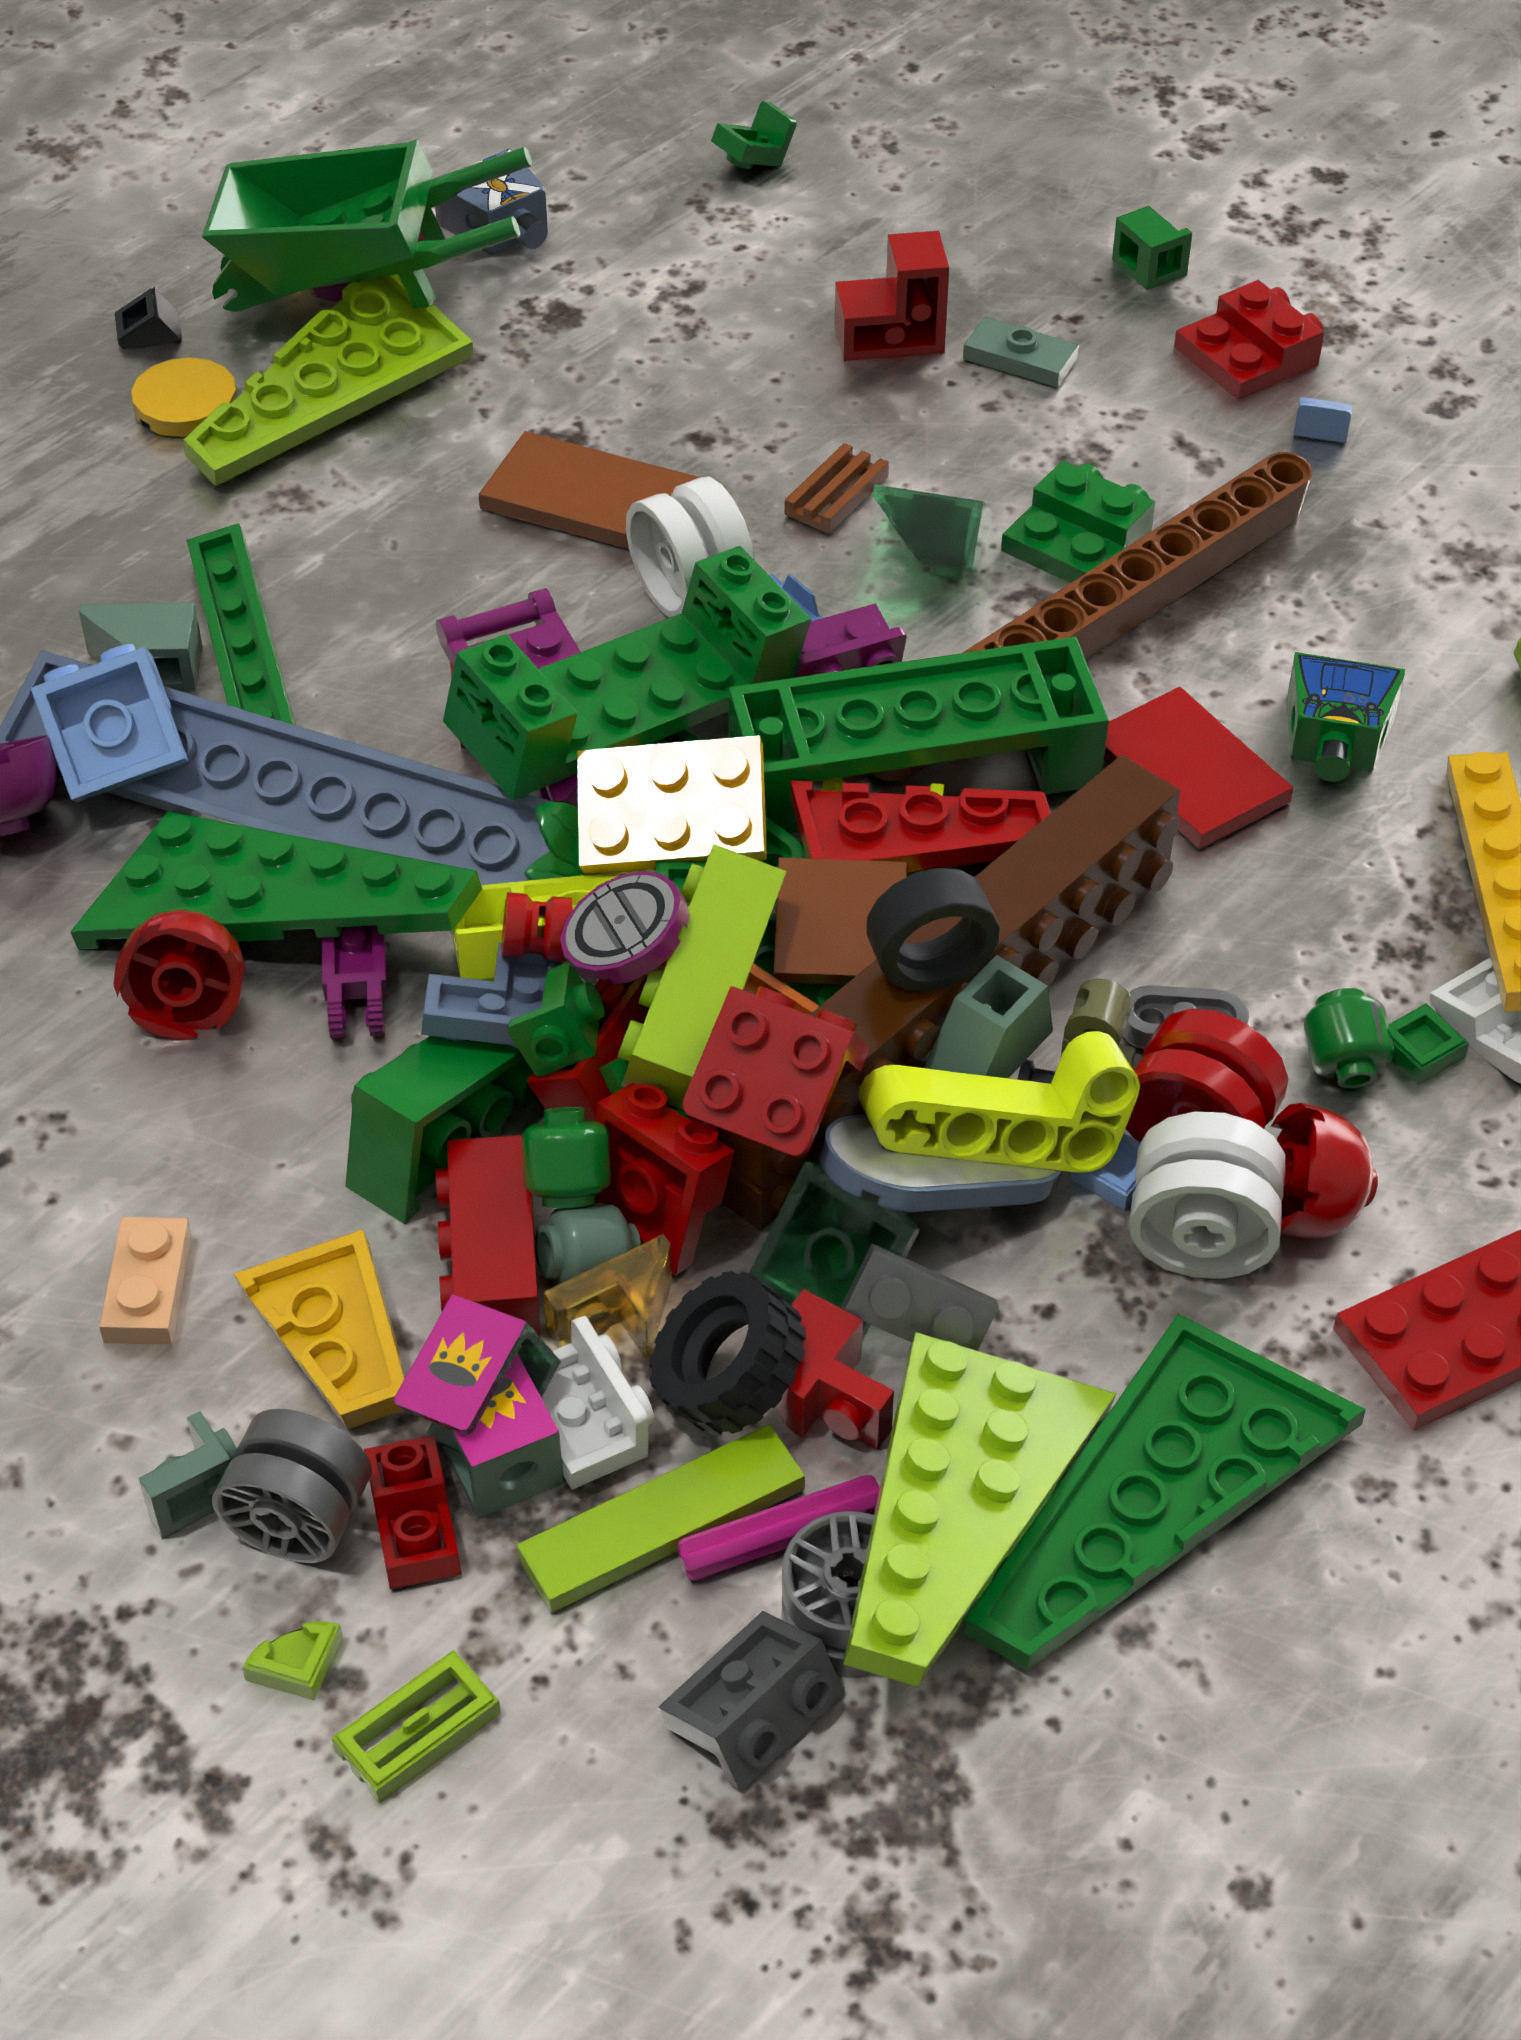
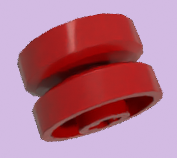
[1125,1009,1289,1143]

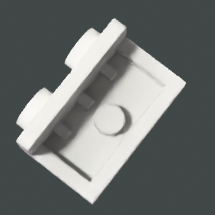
[542,1315,654,1490]

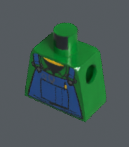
[1286,652,1405,782]

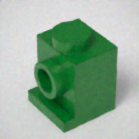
[1112,206,1192,290]

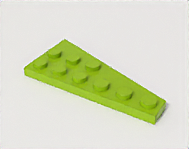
[183,274,473,486]
[843,1332,1117,1687]

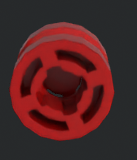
[501,892,573,962]

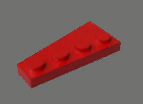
[790,780,1051,873]

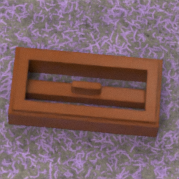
[784,443,889,534]

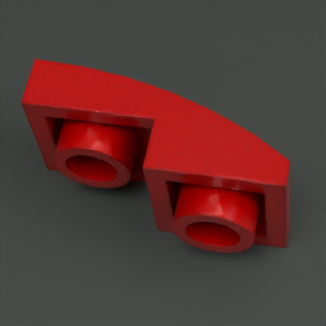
[364,1435,462,1589]

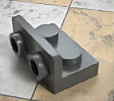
[658,1611,843,1790]

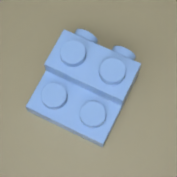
[31,644,189,803]

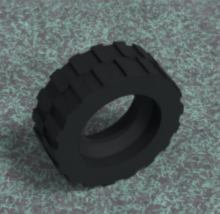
[649,1271,806,1436]

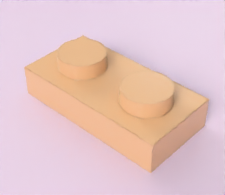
[99,1217,192,1344]

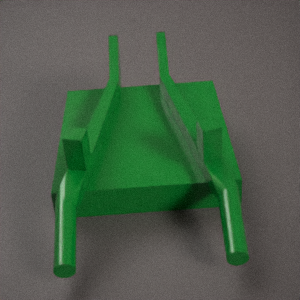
[202,139,532,312]

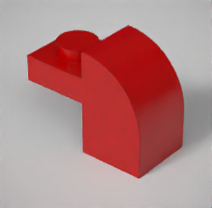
[774,1289,894,1450]

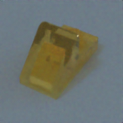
[543,1234,672,1358]

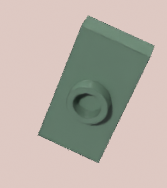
[963,317,1079,388]

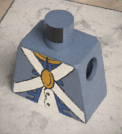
[435,148,548,254]

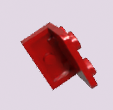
[683,986,870,1158]

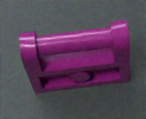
[436,588,581,669]

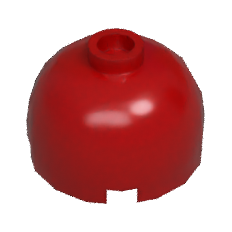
[113,909,245,1040]
[1270,1103,1378,1240]

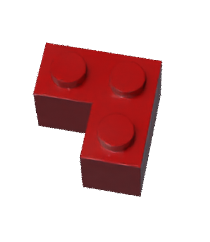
[834,231,949,361]

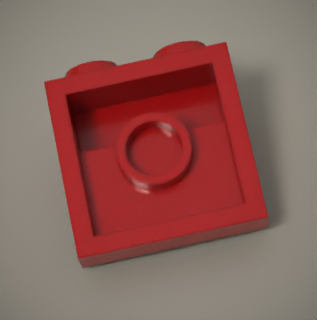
[1174,280,1324,400]
[594,1083,735,1276]

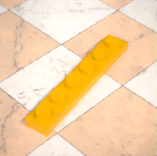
[1446,752,1521,1012]

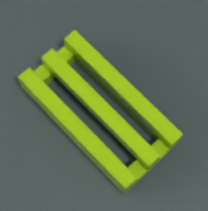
[332,1650,501,1803]

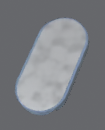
[819,1115,1061,1212]

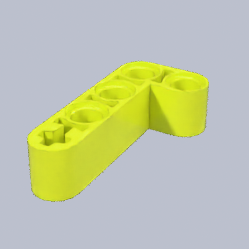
[858,1031,1140,1173]

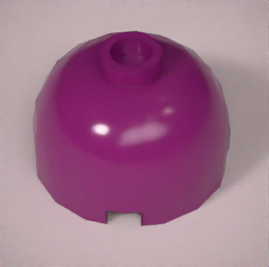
[0,736,58,836]

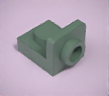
[139,1411,237,1539]

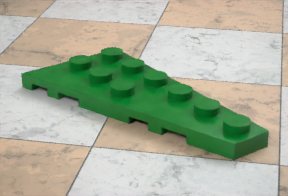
[70,811,482,949]
[964,1314,1366,1670]

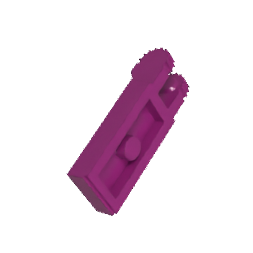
[322,925,388,1039]

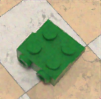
[1001,460,1156,583]

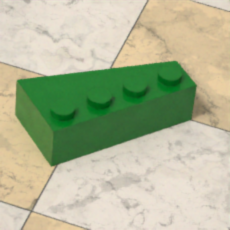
[345,1036,537,1224]

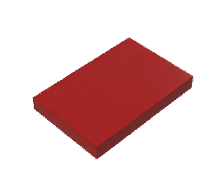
[1103,687,1293,850]

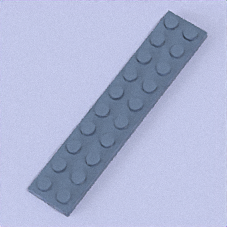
[0,650,552,885]

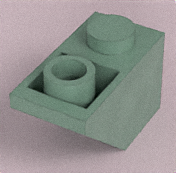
[79,602,202,692]
[924,955,1053,1078]

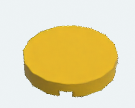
[131,357,237,438]

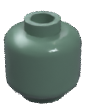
[535,1202,641,1294]

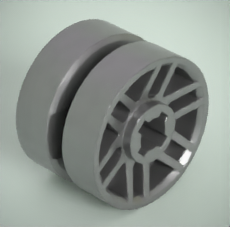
[212,1409,372,1563]
[781,1511,874,1678]

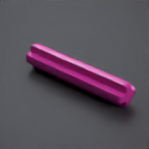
[677,1475,880,1580]

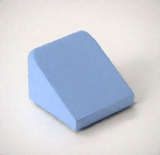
[1294,397,1353,443]

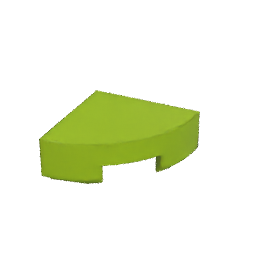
[242,1621,343,1700]

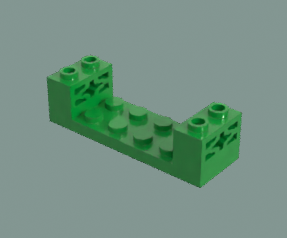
[443,546,812,801]
[729,636,1109,834]

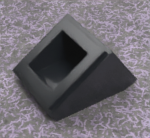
[115,287,182,349]

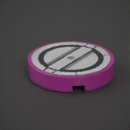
[560,871,690,985]

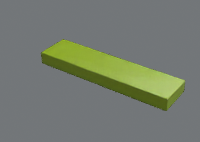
[516,1423,805,1613]

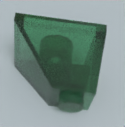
[872,484,994,580]
[749,1162,920,1341]

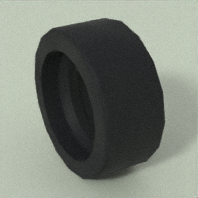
[866,868,1000,992]

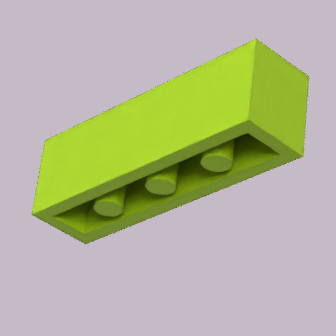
[617,844,787,1110]

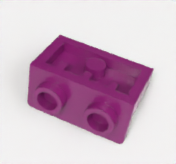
[793,603,907,678]

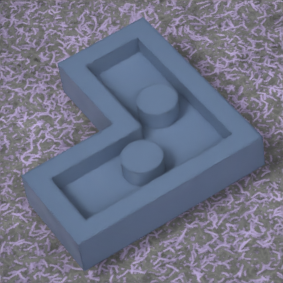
[421,943,562,1048]

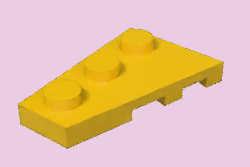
[234,1229,407,1430]

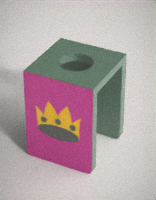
[432,1346,564,1519]

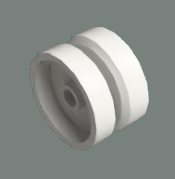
[626,476,755,618]
[1130,1112,1285,1279]

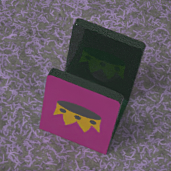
[394,1294,561,1453]

